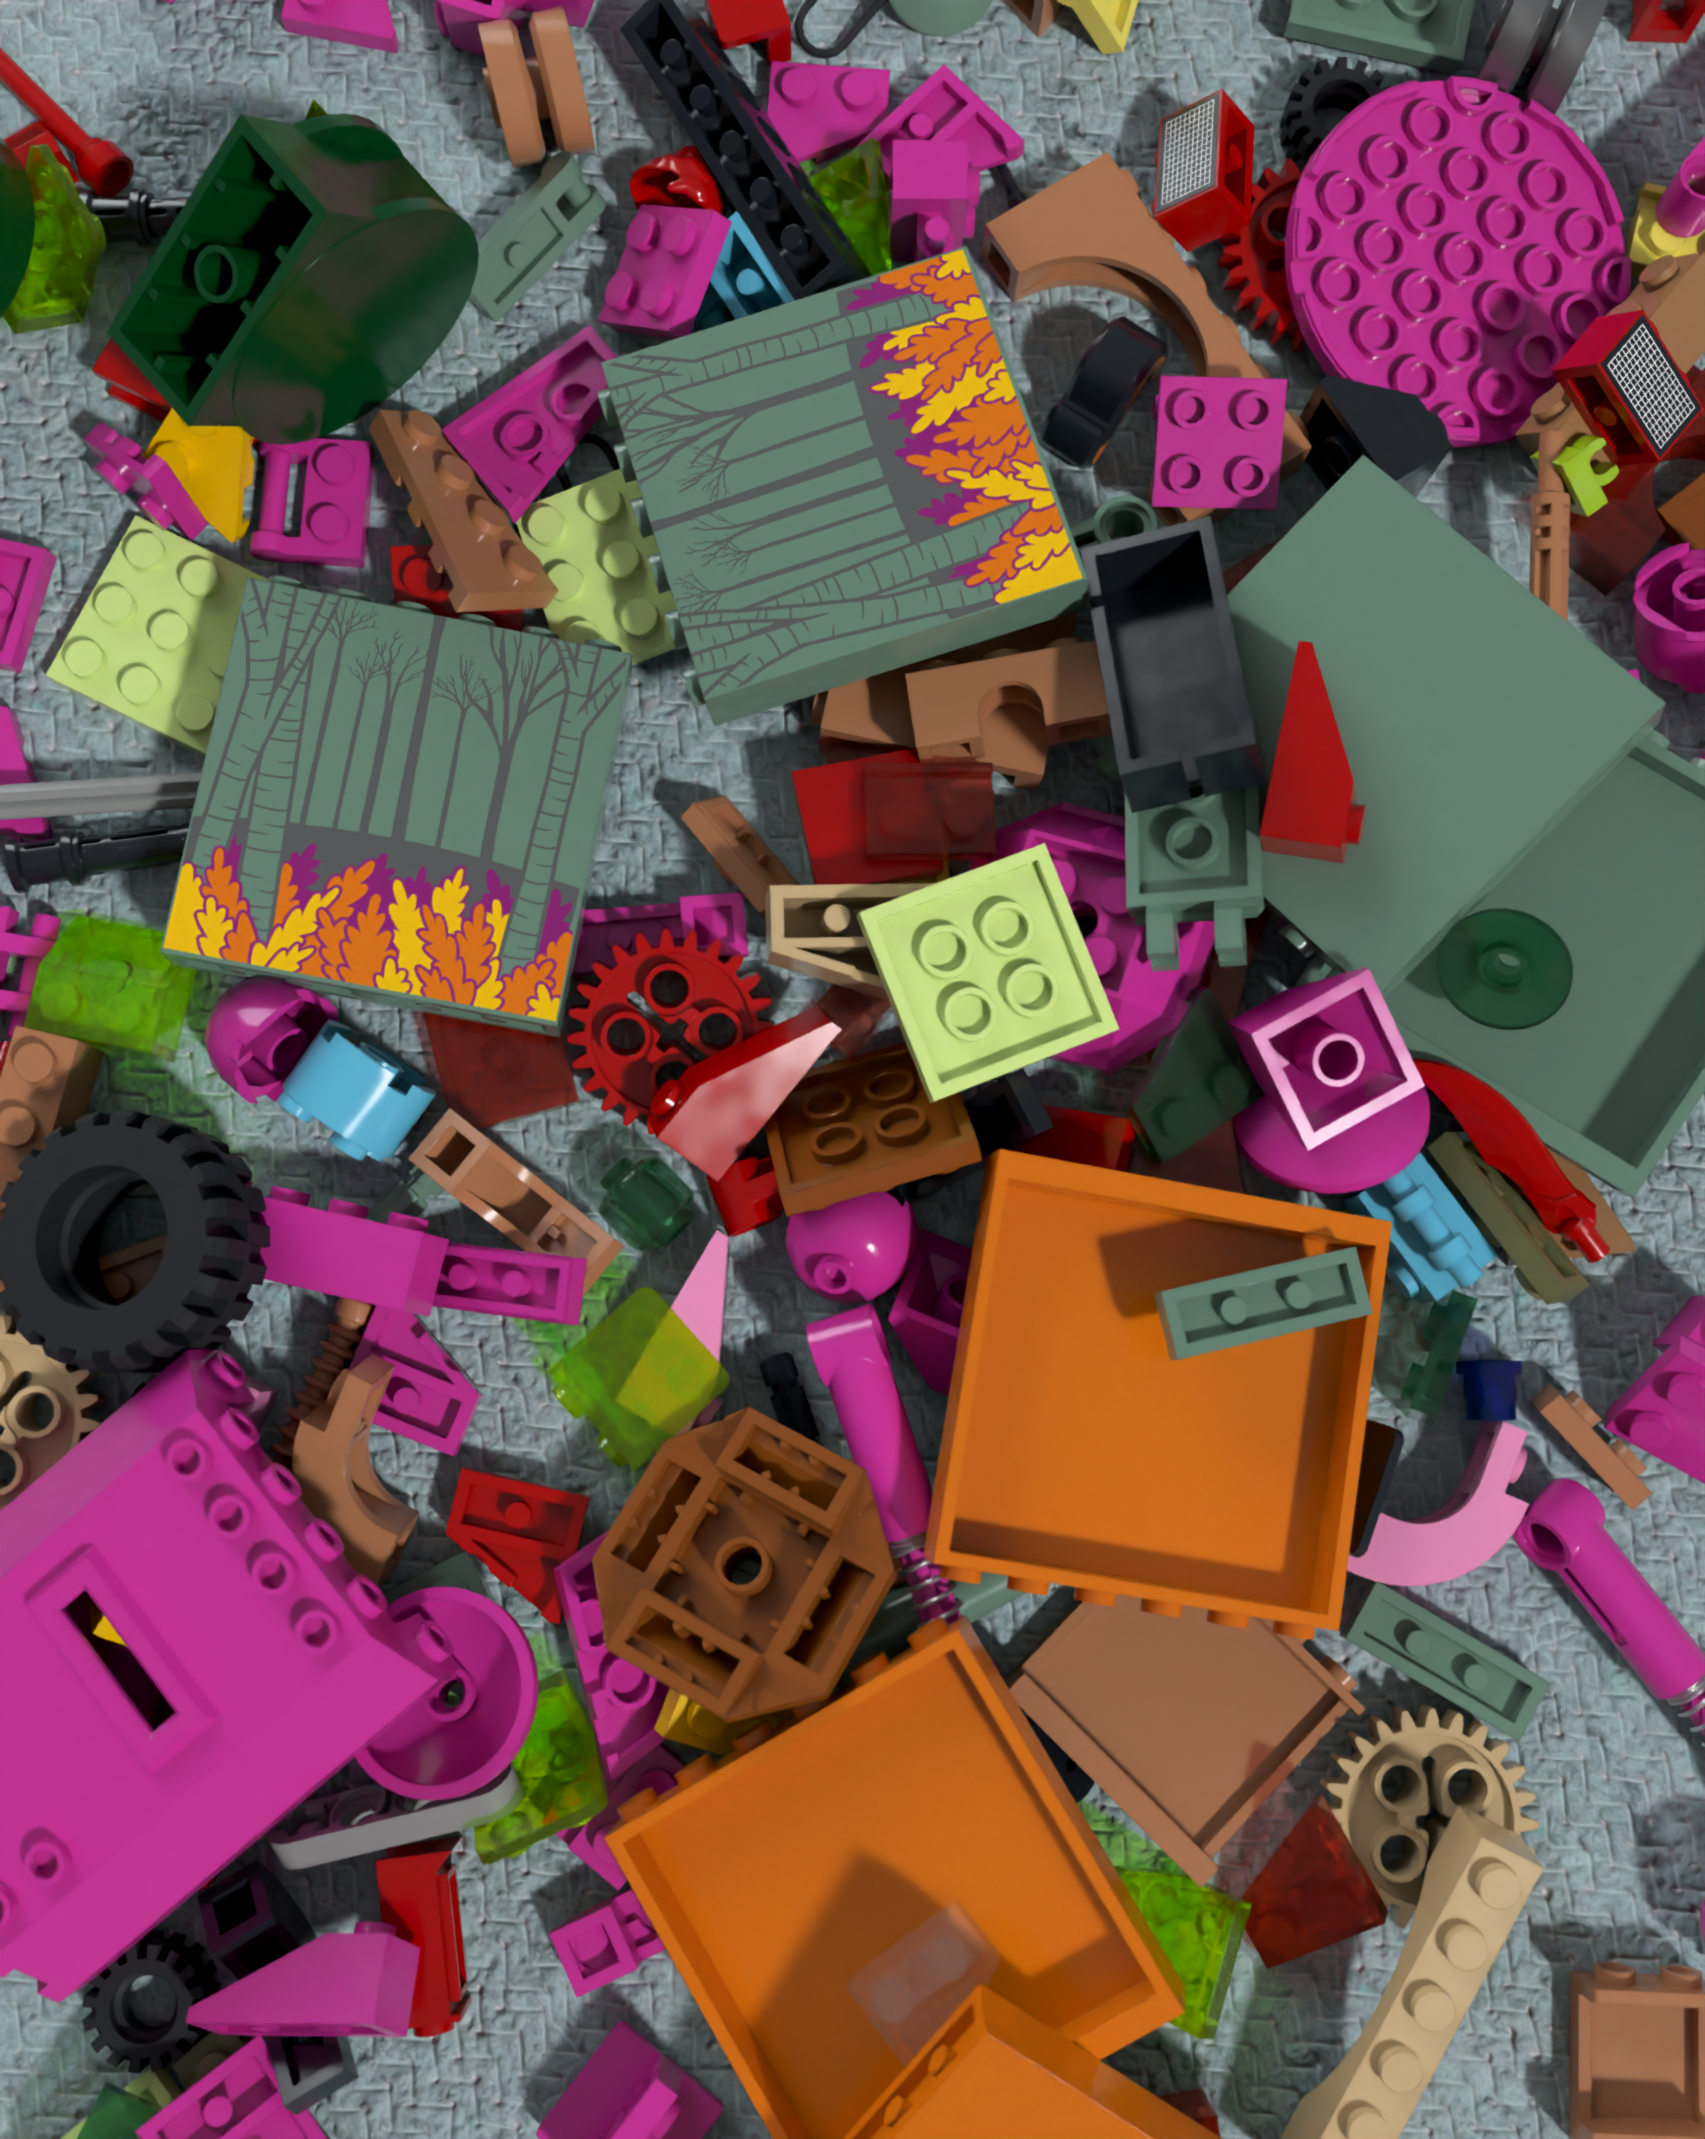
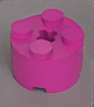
[1632,542,1705,694]

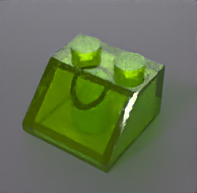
[23,915,197,1063]

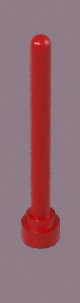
[0,47,134,197]

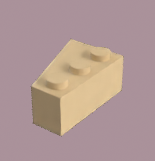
[765,883,936,1001]

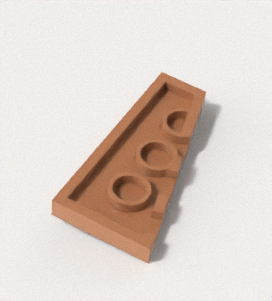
[369,409,558,612]

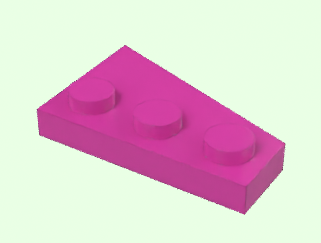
[441,325,617,525]

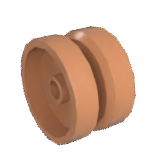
[478,6,595,168]

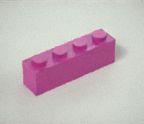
[246,1181,449,1316]

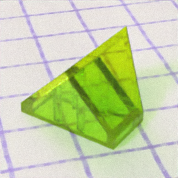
[809,138,891,276]

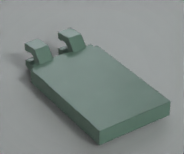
[1124,715,1264,972]

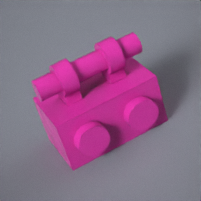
[888,140,980,262]

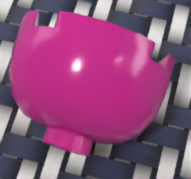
[204,976,339,1104]
[785,1191,920,1304]

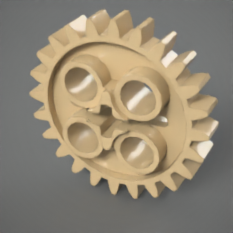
[0,1315,108,1511]
[1316,1704,1539,1929]

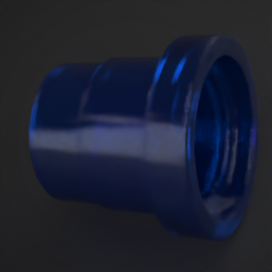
[1455,1360,1523,1421]

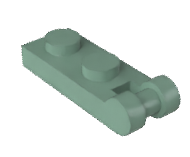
[469,151,606,323]

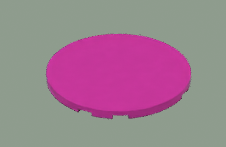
[1285,76,1632,448]

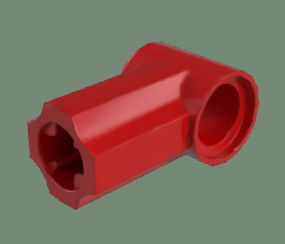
[705,1156,785,1238]

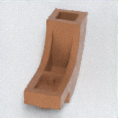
[408,1108,624,1297]
[292,1354,420,1587]

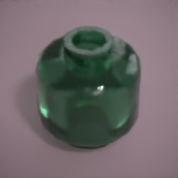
[599,1155,696,1252]

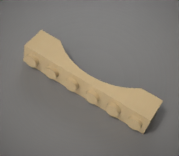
[1280,1805,1544,2139]

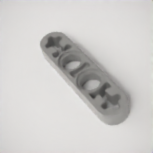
[267,1762,524,1870]

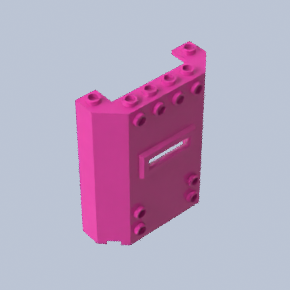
[0,1349,461,2003]

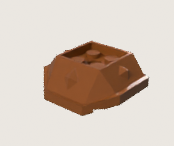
[592,1407,897,1723]

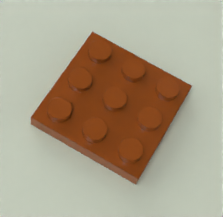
[764,1042,982,1217]

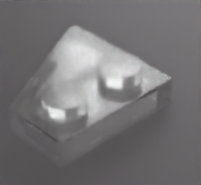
[846,1897,1000,2068]

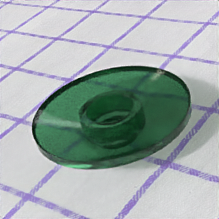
[1437,908,1574,1030]

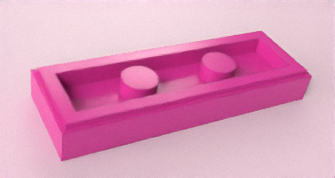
[433,1242,587,1325]

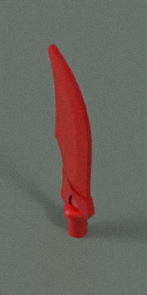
[1412,1058,1610,1263]

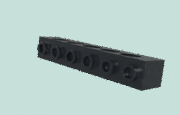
[620,0,873,301]

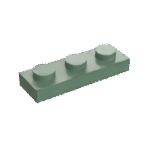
[1154,1247,1373,1360]
[1339,1580,1550,1742]

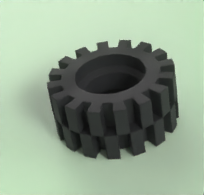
[1279,57,1391,172]
[82,1931,220,2073]

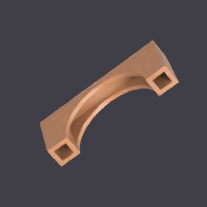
[981,152,1312,527]

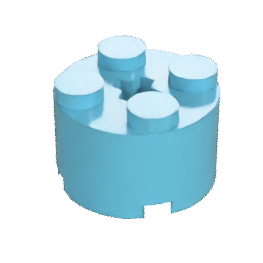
[277,1020,437,1161]

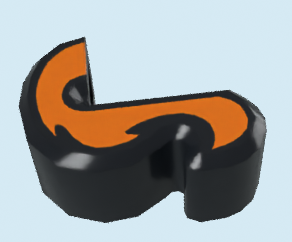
[1040,316,1168,470]

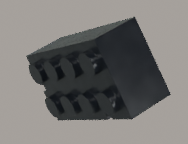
[1080,516,1265,813]

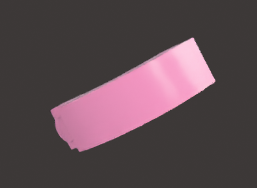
[1347,1420,1529,1586]

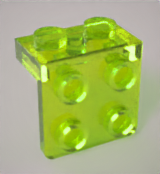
[3,144,106,335]
[547,1287,730,1471]
[474,1669,608,1864]
[1114,1865,1252,2039]

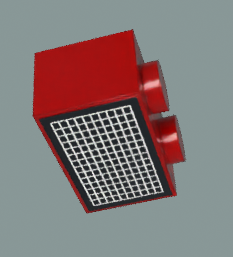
[1152,88,1254,252]
[1551,310,1704,466]

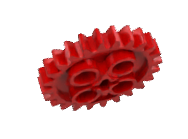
[1217,156,1311,353]
[567,927,776,1135]

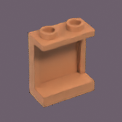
[1569,1962,1705,2139]

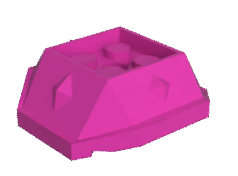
[970,802,1215,1076]

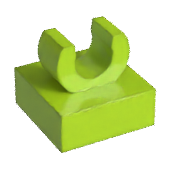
[1530,434,1619,517]

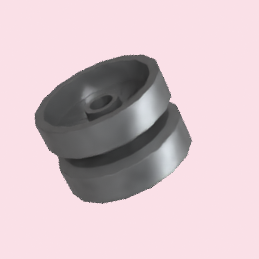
[1475,0,1609,114]

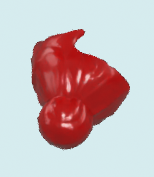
[629,145,726,217]

